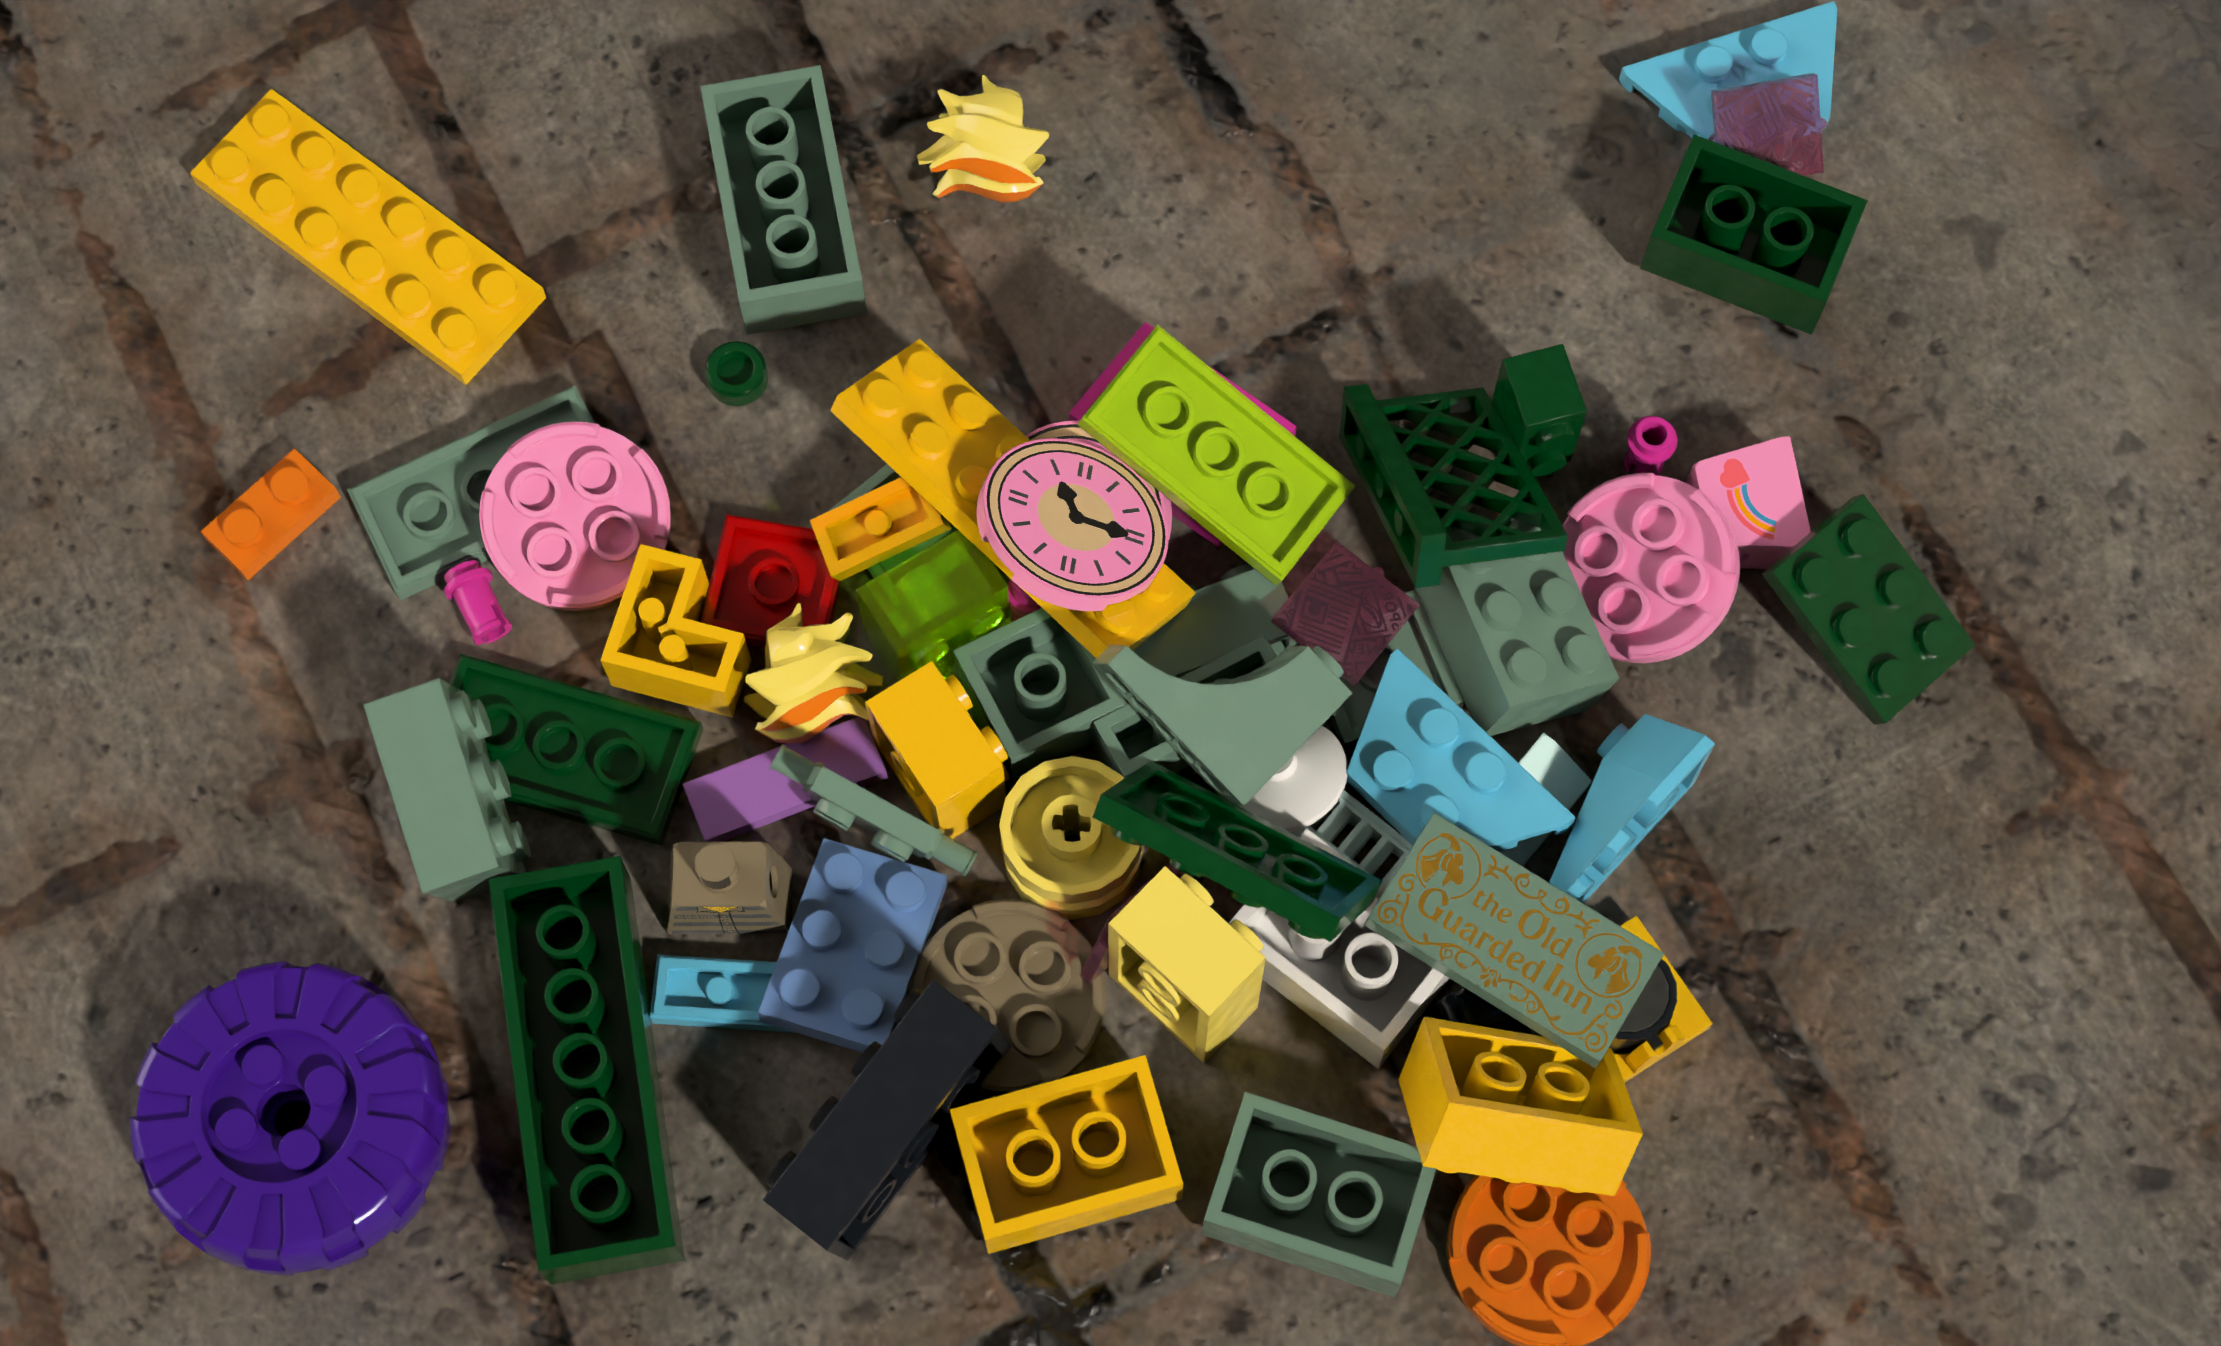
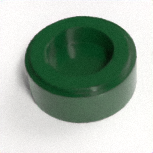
[705,341,768,406]

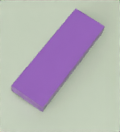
[683,717,888,842]

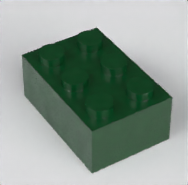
[1640,135,1868,335]

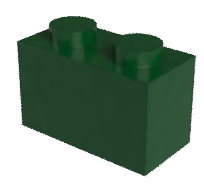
[1492,344,1587,476]

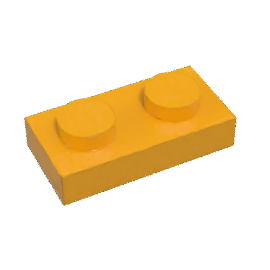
[810,477,951,581]

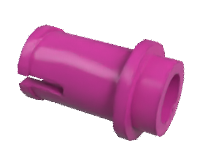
[1623,416,1678,476]
[444,560,512,645]

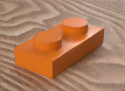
[200,448,341,581]

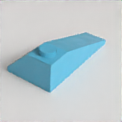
[1549,714,1715,904]

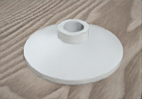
[1238,726,1348,832]

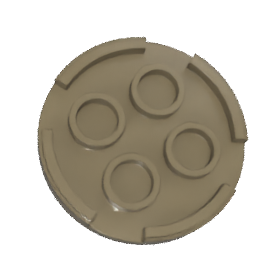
[909,899,1107,1096]

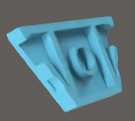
[1619,1,1837,153]
[1346,648,1575,852]

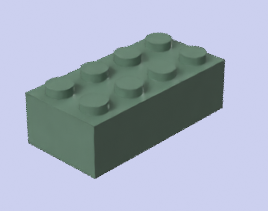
[700,65,867,335]

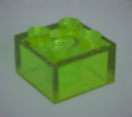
[856,530,1011,683]

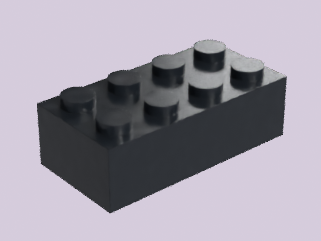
[763,980,1011,1261]

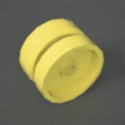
[999,756,1144,920]

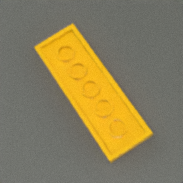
[190,89,546,385]
[830,339,1196,658]

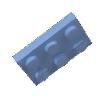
[758,838,947,1053]

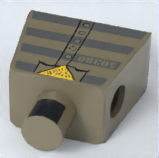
[667,842,793,934]

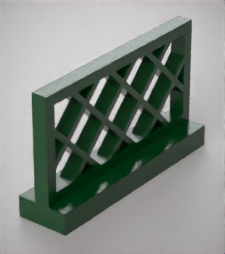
[1339,384,1568,588]

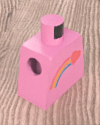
[1686,436,1811,569]

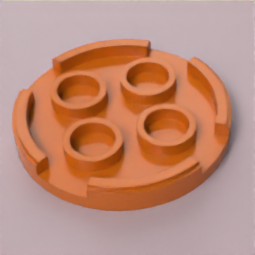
[1446,1175,1651,1346]

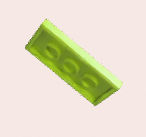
[1077,325,1355,586]

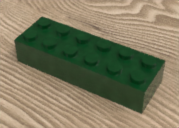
[488,856,685,1285]

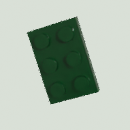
[1762,494,1975,725]

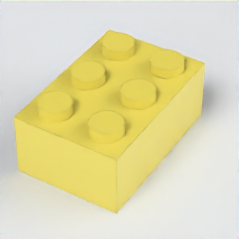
[1108,866,1266,1063]

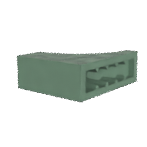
[1092,645,1352,806]

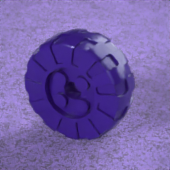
[129,961,451,1276]

